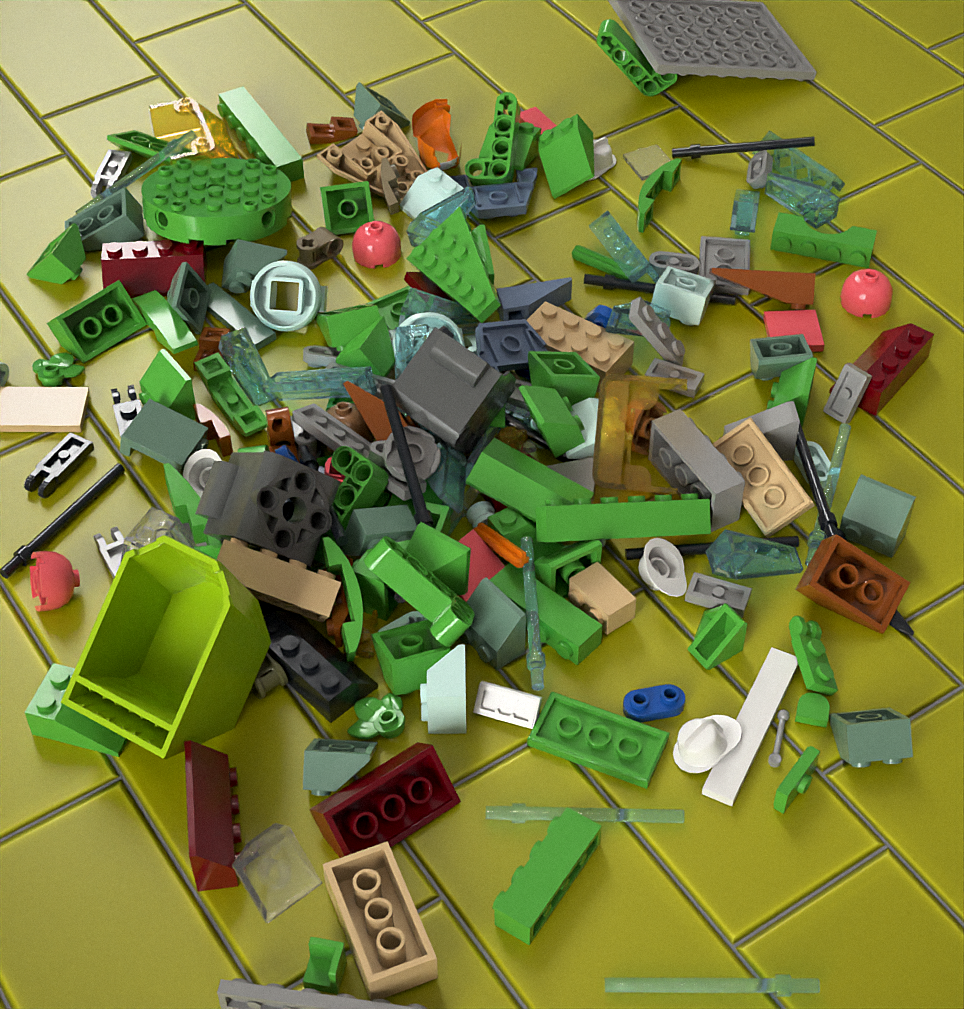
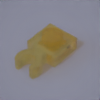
[491,427,528,450]
[343,610,379,659]

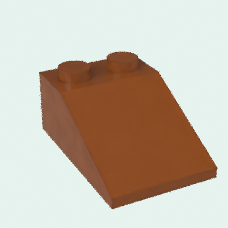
[343,380,422,441]
[795,534,910,634]

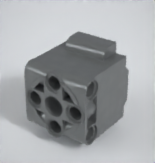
[391,326,516,455]
[195,451,340,568]

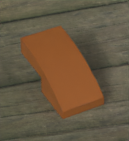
[306,116,358,144]
[193,327,230,371]
[193,403,233,457]

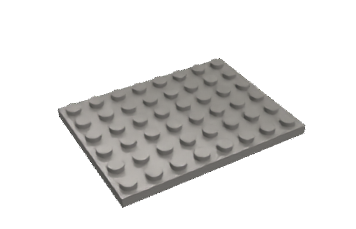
[608,0,817,81]

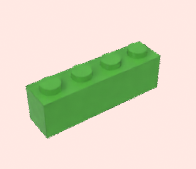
[490,563,603,666]
[492,807,602,945]

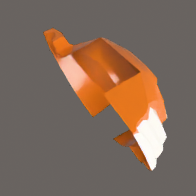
[412,99,462,170]

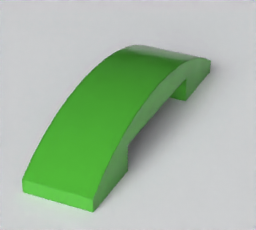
[637,158,682,233]
[194,353,267,437]
[322,537,363,662]

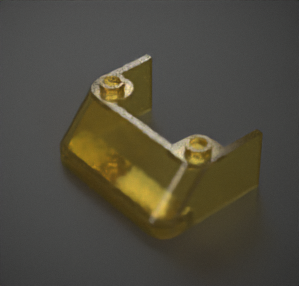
[149,97,240,165]
[592,374,688,497]

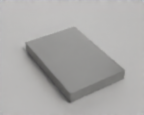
[698,236,750,295]

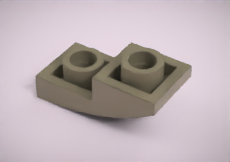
[381,157,401,215]

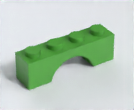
[770,212,877,268]

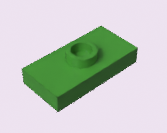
[773,746,820,814]

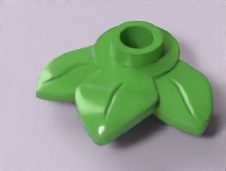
[32,353,85,387]
[347,693,405,740]

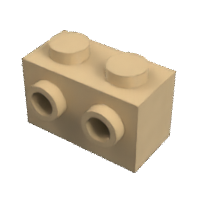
[568,561,636,635]

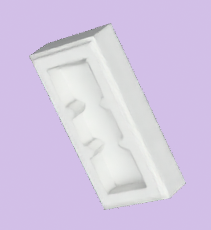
[473,681,542,729]

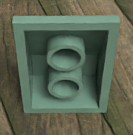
[65,187,144,252]

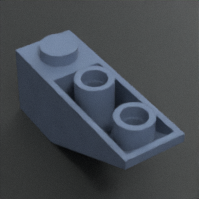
[496,277,572,321]

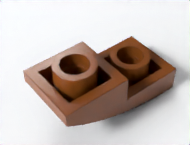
[326,581,351,648]

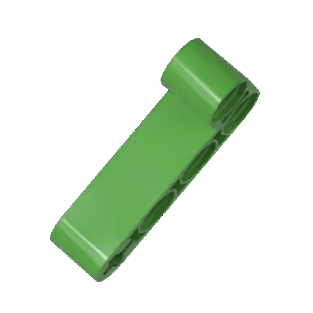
[596,19,678,96]
[465,92,521,186]
[313,446,388,566]
[364,536,475,647]

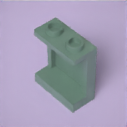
[119,399,209,476]

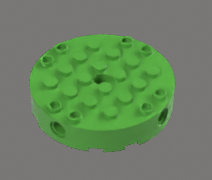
[141,158,292,245]

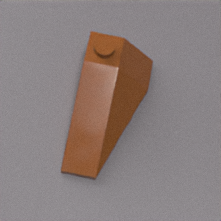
[709,268,816,310]

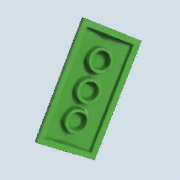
[107,130,211,166]
[465,438,595,522]

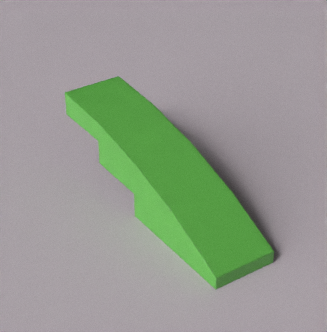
[132,290,198,354]
[163,463,222,545]

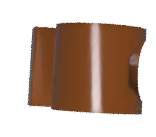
[265,406,295,446]

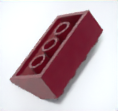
[101,240,207,298]
[829,323,934,416]
[184,740,244,892]
[309,742,461,858]

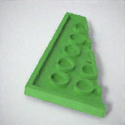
[406,206,501,323]

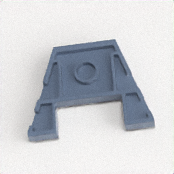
[449,167,537,219]
[475,319,547,372]

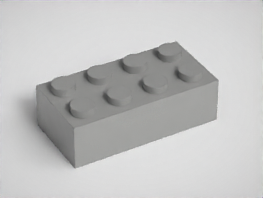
[648,409,745,532]

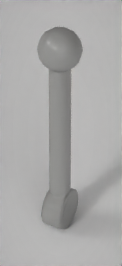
[768,710,790,767]

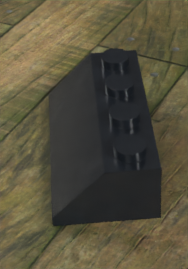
[264,611,378,723]

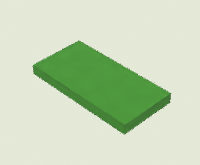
[527,692,670,789]

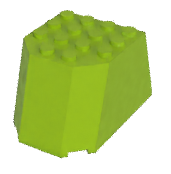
[61,535,271,759]

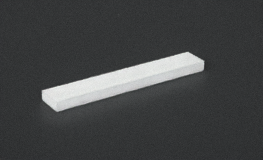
[702,647,799,806]

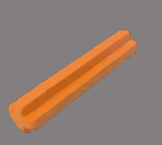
[473,523,529,568]

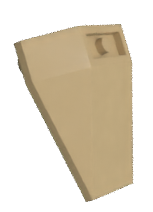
[316,111,427,205]

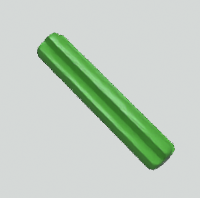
[572,245,640,281]

